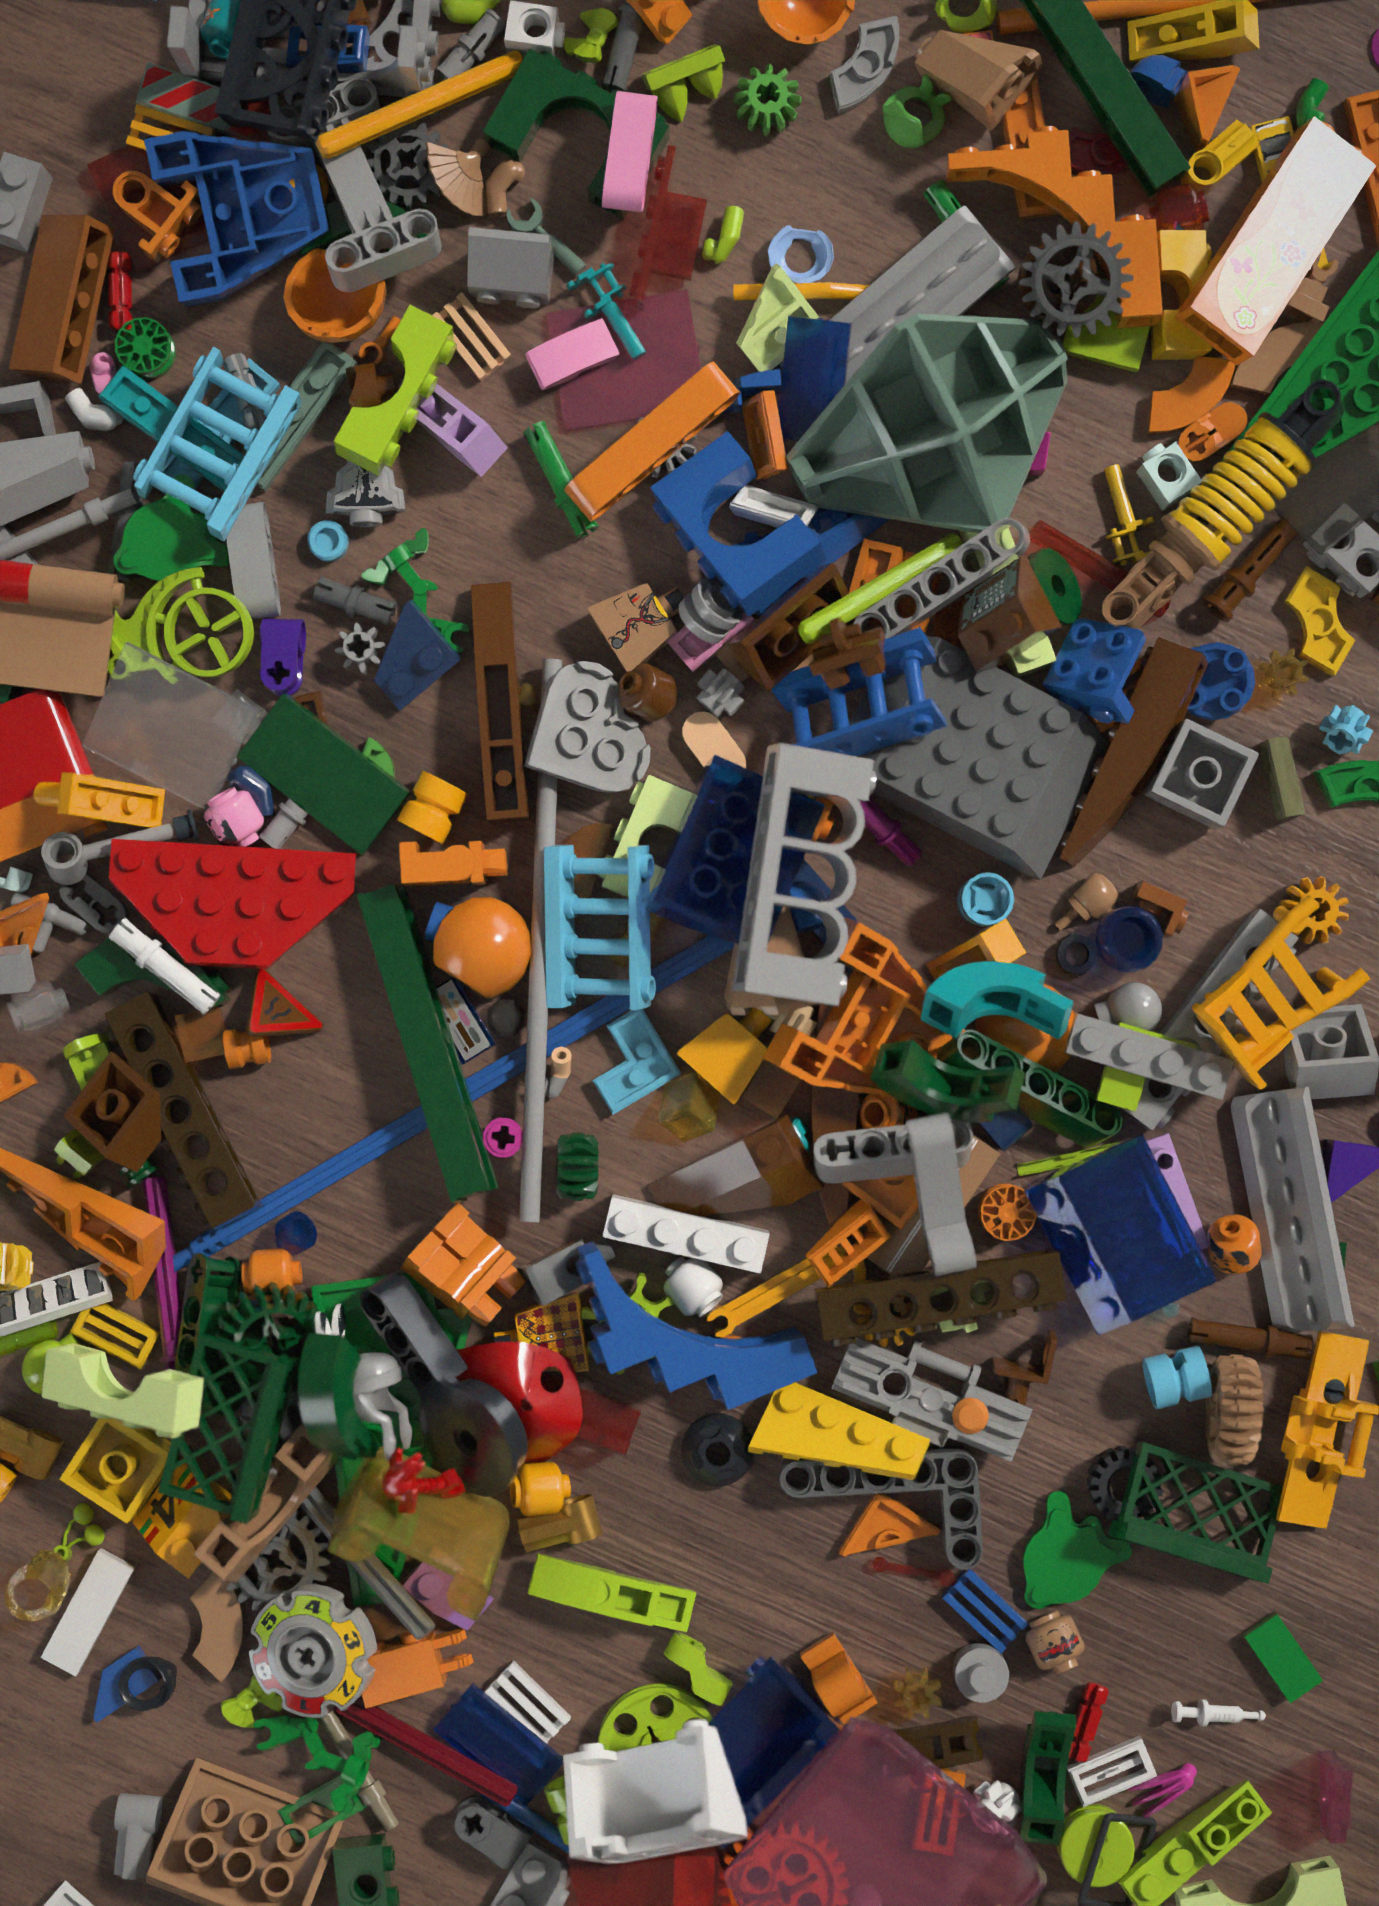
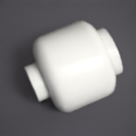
[664,1257,723,1317]

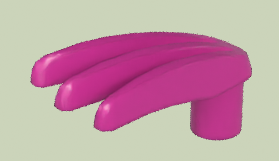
[1126,1763,1197,1818]

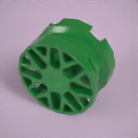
[115,317,176,380]

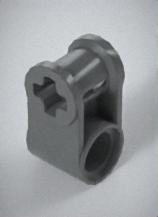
[455,1795,534,1870]

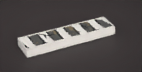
[0,1262,113,1337]

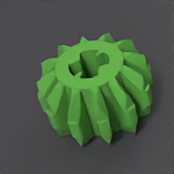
[734,63,802,136]

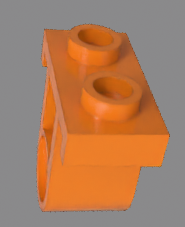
[113,171,203,264]
[799,1632,877,1725]

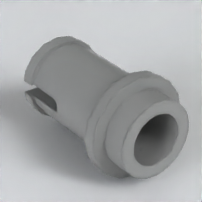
[259,798,308,849]

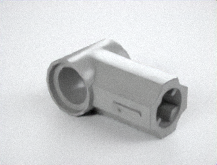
[114,1792,163,1880]

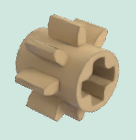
[767,1006,818,1036]

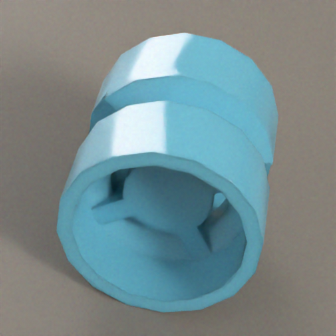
[956,872,1014,927]
[1142,1345,1212,1410]

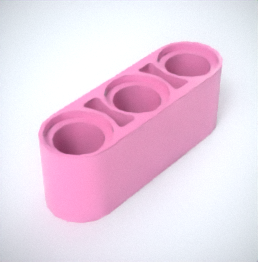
[602,91,658,213]

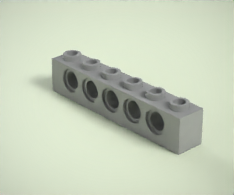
[1116,909,1299,1131]

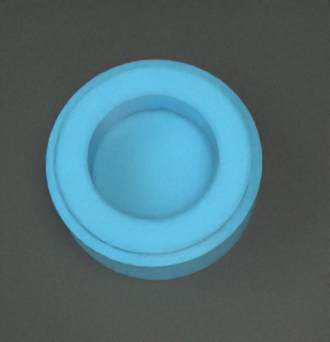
[307,520,349,562]

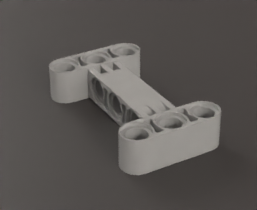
[268,78,442,292]

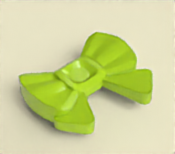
[563,8,619,63]
[221,1675,283,1728]

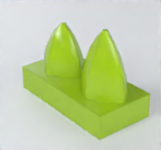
[641,44,725,122]

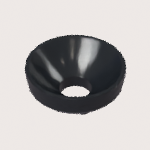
[681,1412,754,1487]

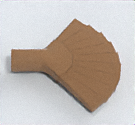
[425,138,490,217]

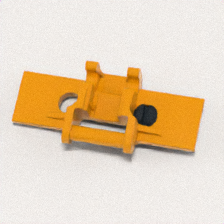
[1276,1331,1379,1529]

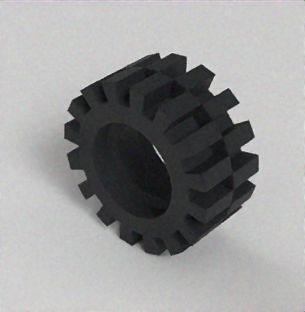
[1086,1446,1164,1521]

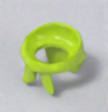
[935,0,998,34]

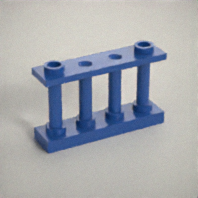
[772,627,947,757]

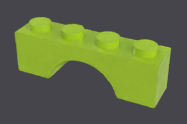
[334,305,457,476]

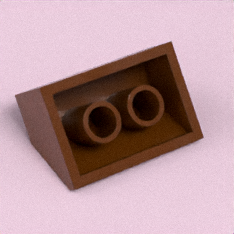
[728,563,851,692]

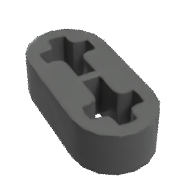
[59,874,129,934]

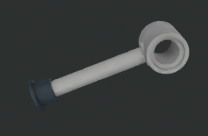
[41,809,199,885]

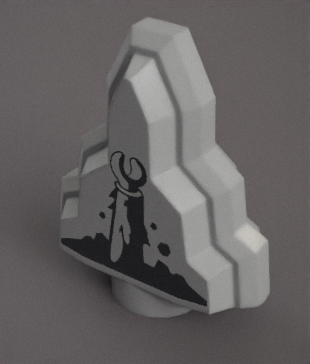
[326,460,406,527]

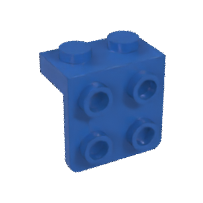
[1043,618,1146,724]

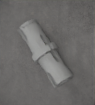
[436,9,506,80]

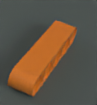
[564,361,741,522]

